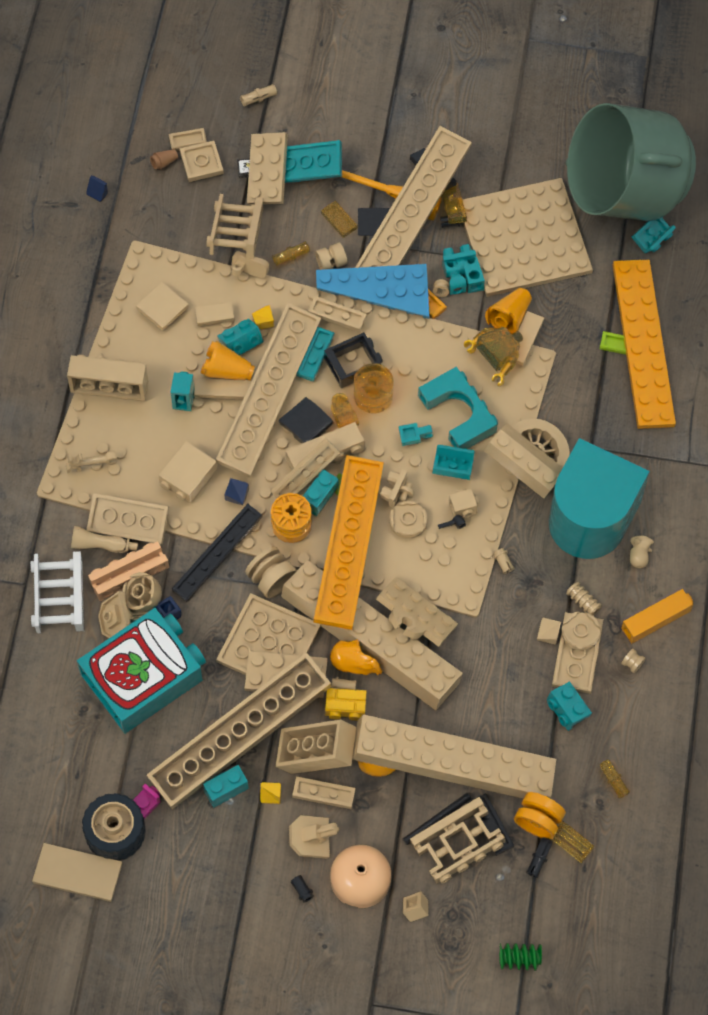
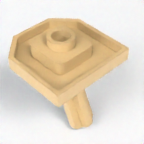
[98,591,149,638]
[289,815,339,859]

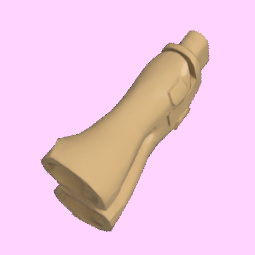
[71,526,138,553]

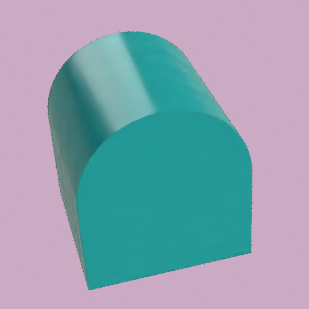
[549,438,650,559]

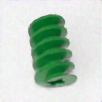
[499,943,542,971]

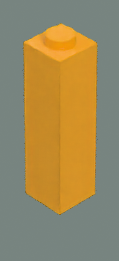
[621,589,693,644]

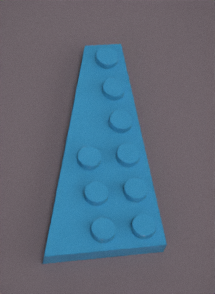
[316,264,429,319]

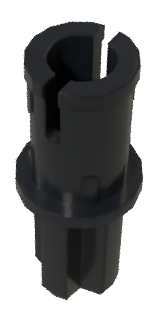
[526,837,553,878]

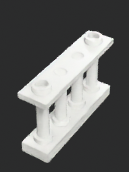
[31,551,84,633]

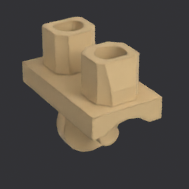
[380,469,414,508]

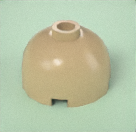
[122,572,162,612]

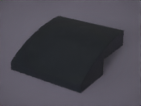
[279,397,334,443]

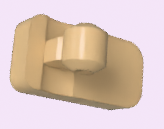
[231,251,269,278]

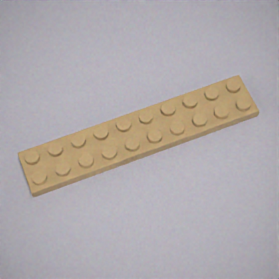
[355,126,472,268]
[216,302,321,478]

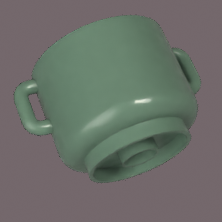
[565,103,696,221]

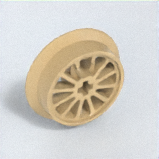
[511,418,570,467]

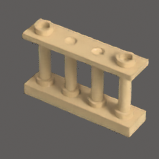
[207,194,263,259]

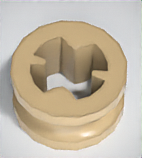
[433,279,450,297]

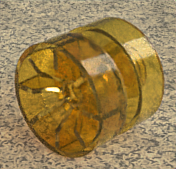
[354,363,394,413]

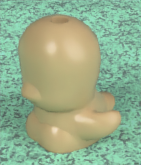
[630,536,654,569]

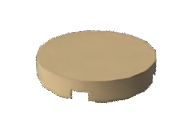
[389,500,428,538]
[561,612,601,650]

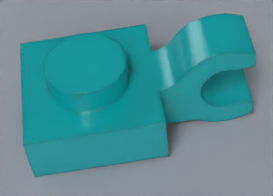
[398,423,433,446]

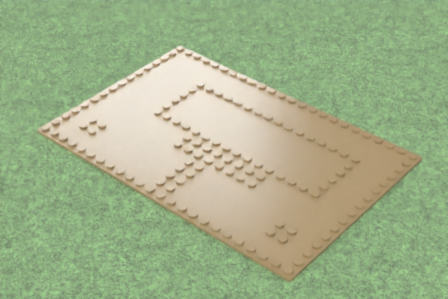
[37,241,556,617]

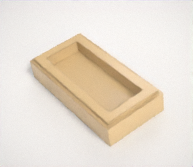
[169,128,207,152]
[195,302,234,326]

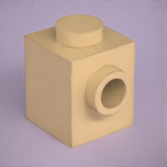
[449,489,479,518]

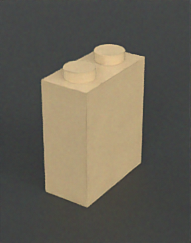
[158,442,217,503]

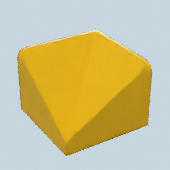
[252,305,274,330]
[260,782,281,804]

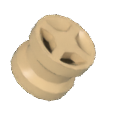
[621,649,646,673]

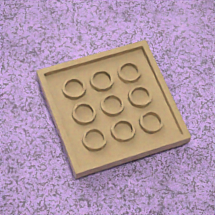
[216,593,321,675]

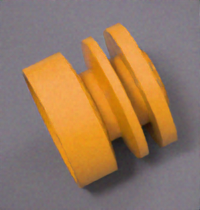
[271,493,312,543]

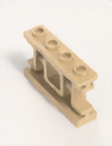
[410,797,506,884]

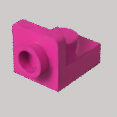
[133,784,161,819]

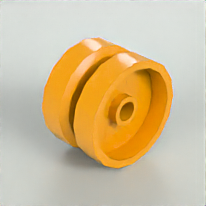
[513,792,566,839]

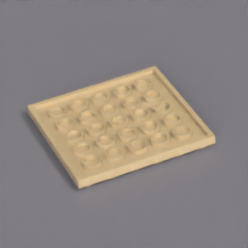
[457,178,593,297]

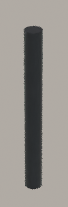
[403,793,471,845]

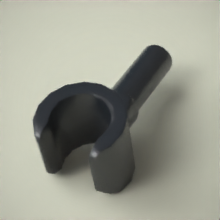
[438,515,466,529]

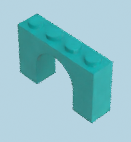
[418,366,498,449]

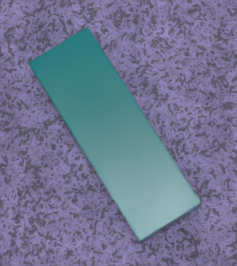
[296,327,335,382]

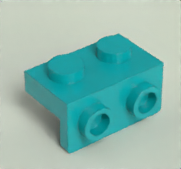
[631,218,676,253]
[217,318,263,355]
[432,444,475,480]
[547,681,592,731]

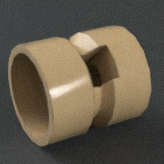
[315,242,348,270]

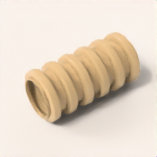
[566,582,602,616]

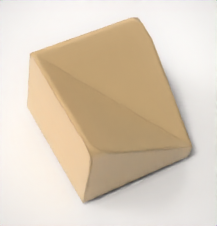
[537,618,561,645]
[403,892,428,922]

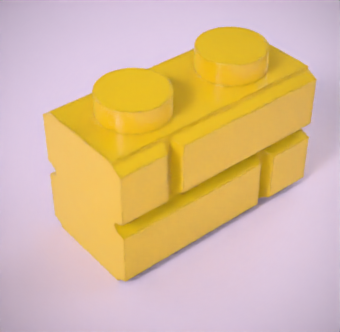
[325,688,366,721]

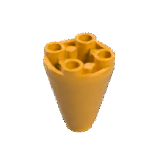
[200,341,255,380]

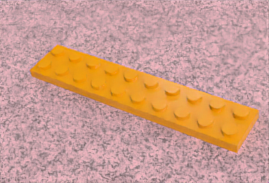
[612,260,676,429]
[313,455,384,630]

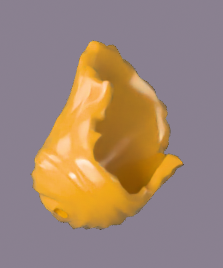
[330,639,382,675]

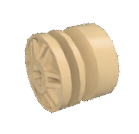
[245,546,297,598]

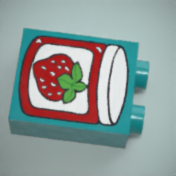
[76,608,206,734]

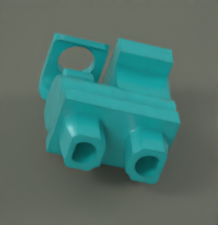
[442,244,485,295]

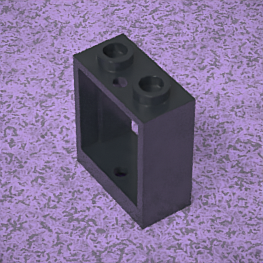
[324,332,383,388]

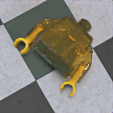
[464,327,523,386]

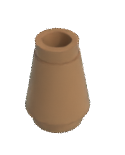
[150,149,178,170]

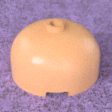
[330,845,391,908]

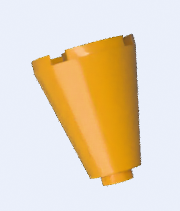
[485,288,532,337]

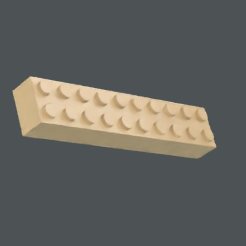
[281,560,463,710]
[147,652,331,810]
[352,714,556,799]

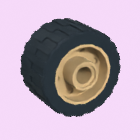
[82,793,146,861]

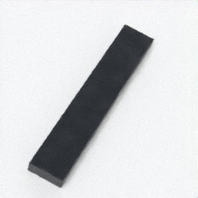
[172,503,263,602]

